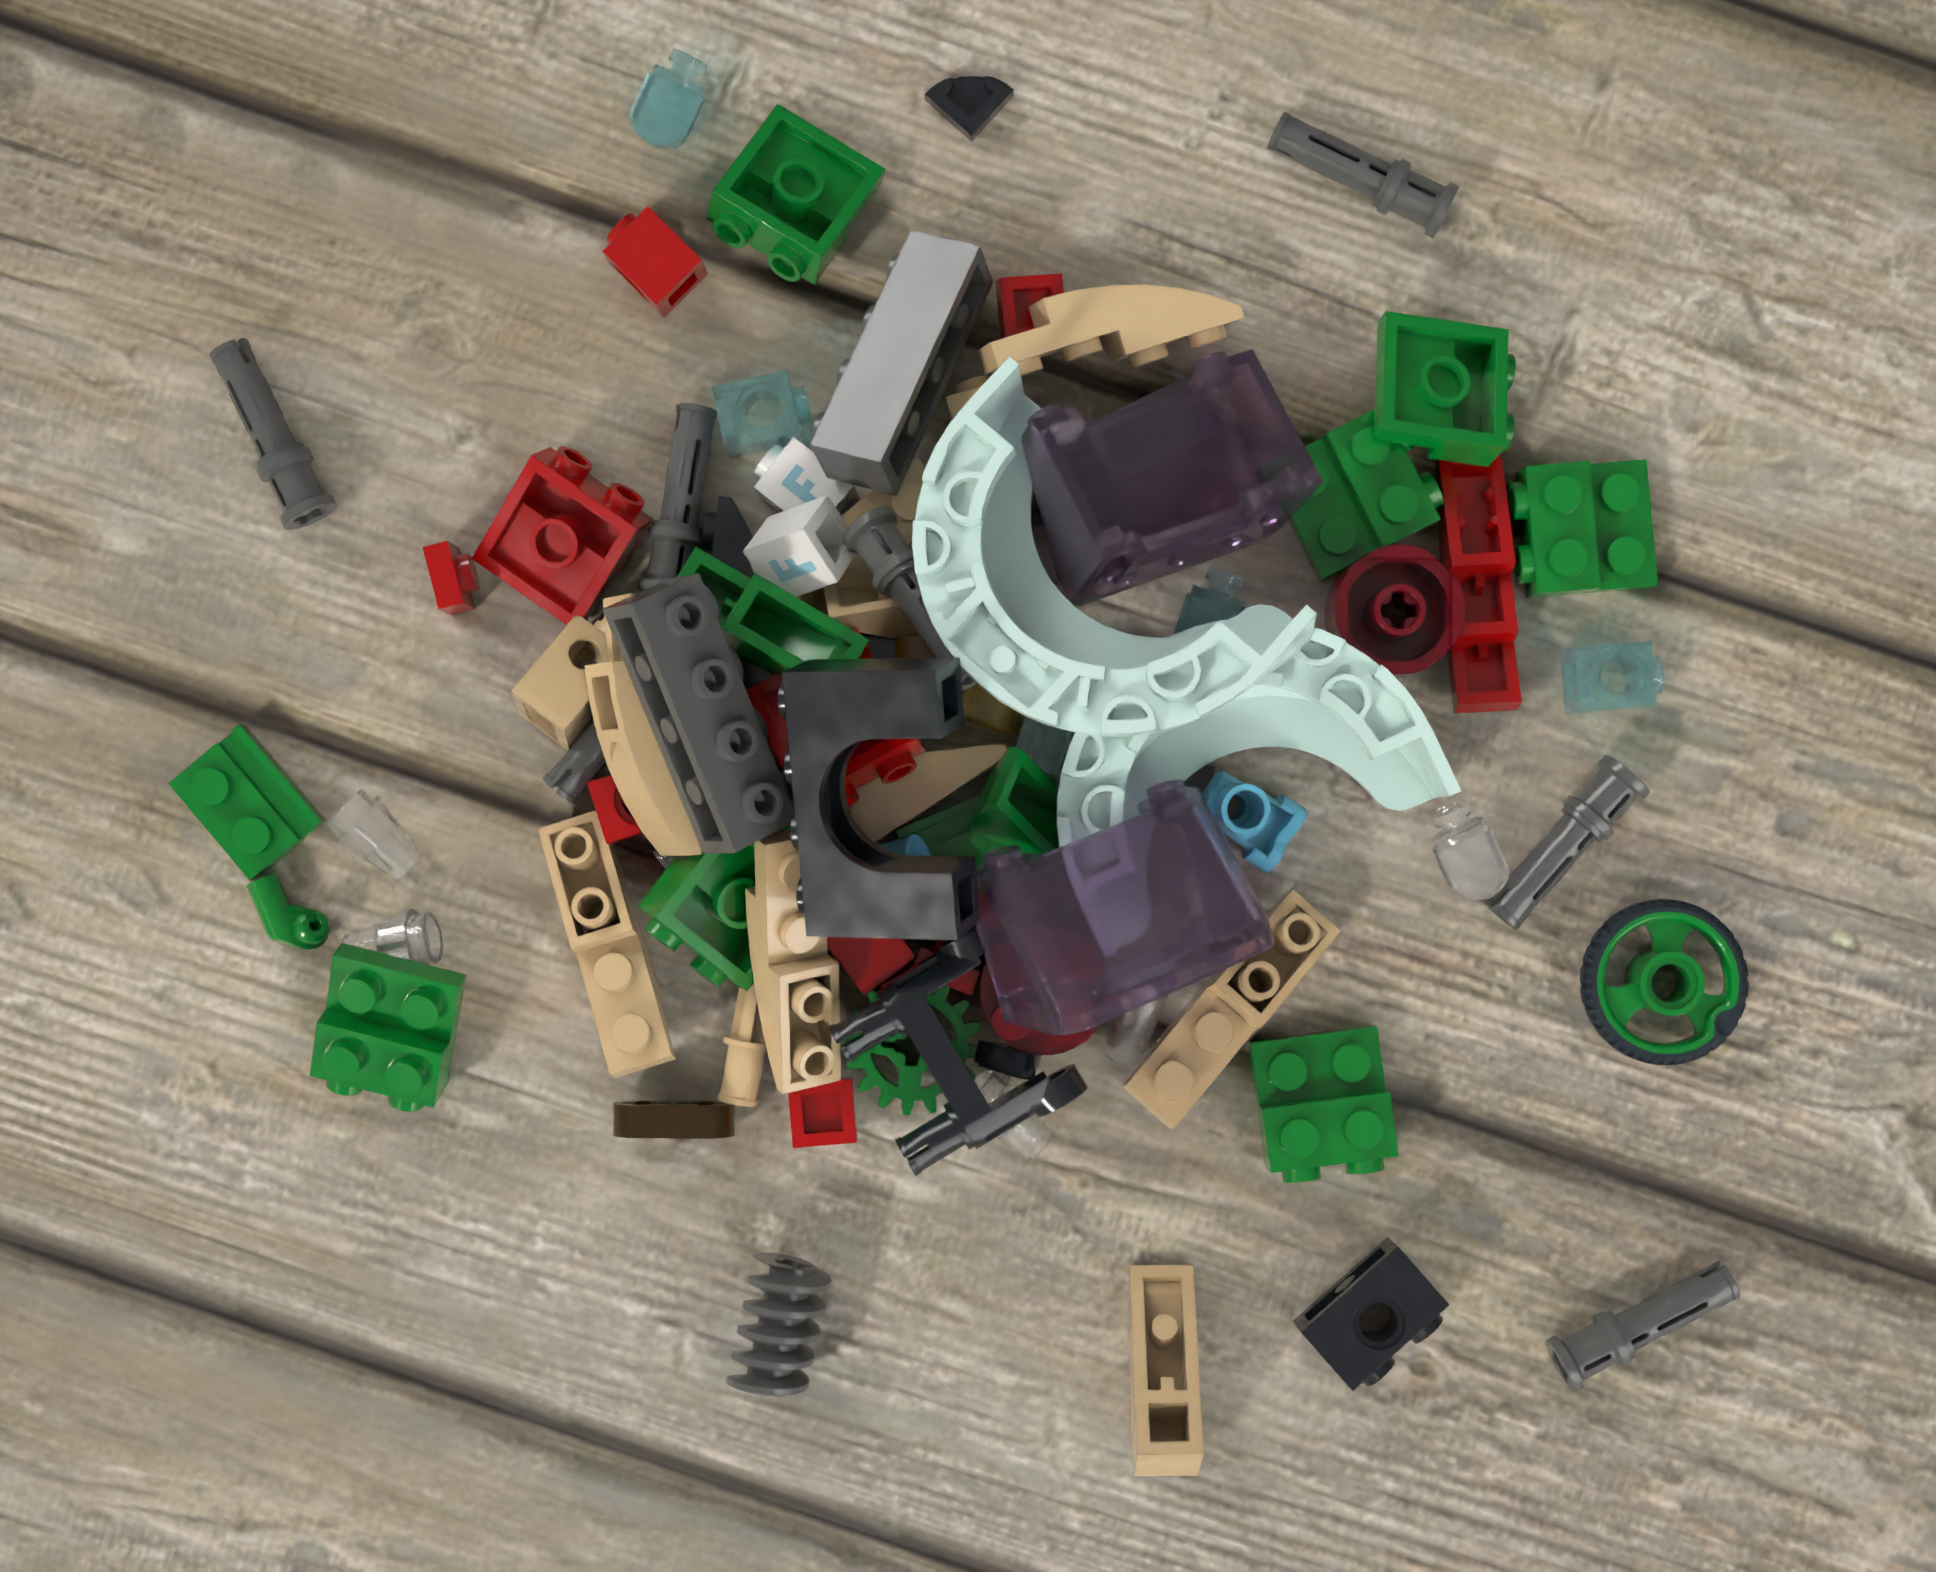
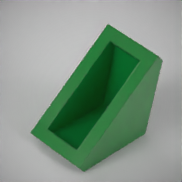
[966,747,1062,867]

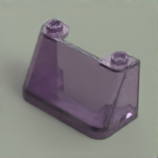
[1021,349,1323,606]
[976,779,1275,1035]

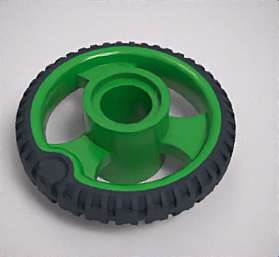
[1580,899,1749,1065]

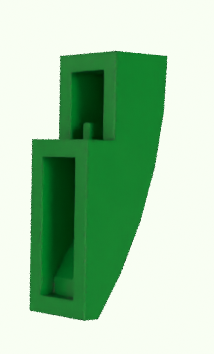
[677,547,869,676]

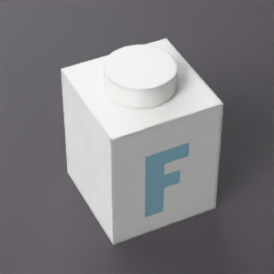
[754,437,857,514]
[743,495,857,597]

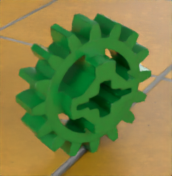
[844,978,981,1116]

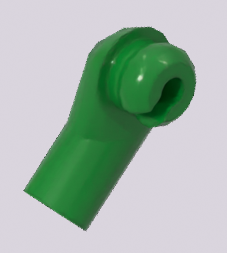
[247,873,331,950]

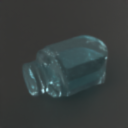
[630,48,708,150]
[1174,566,1247,634]

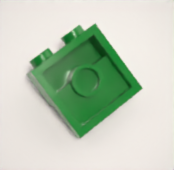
[706,103,886,285]
[1374,311,1516,467]
[1263,409,1444,581]
[1507,459,1658,598]
[637,843,755,991]
[309,943,466,1112]
[1248,1025,1399,1183]

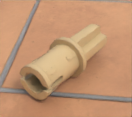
[717,984,767,1107]

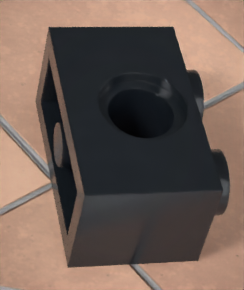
[1293,1237,1449,1391]

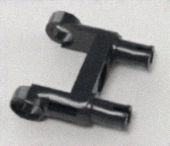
[828,918,1088,1176]

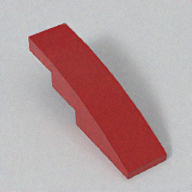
[1436,453,1522,714]

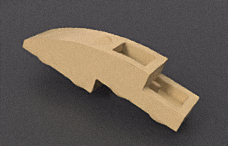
[977,284,1244,376]
[584,593,701,856]
[538,810,676,1079]
[745,830,841,1094]
[1122,889,1341,1129]

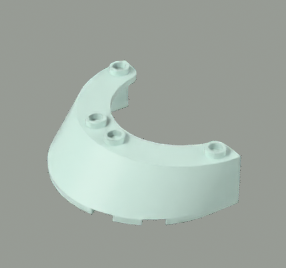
[912,356,1317,736]
[1057,619,1461,958]

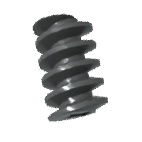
[726,1253,832,1397]

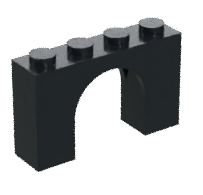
[778,657,980,940]

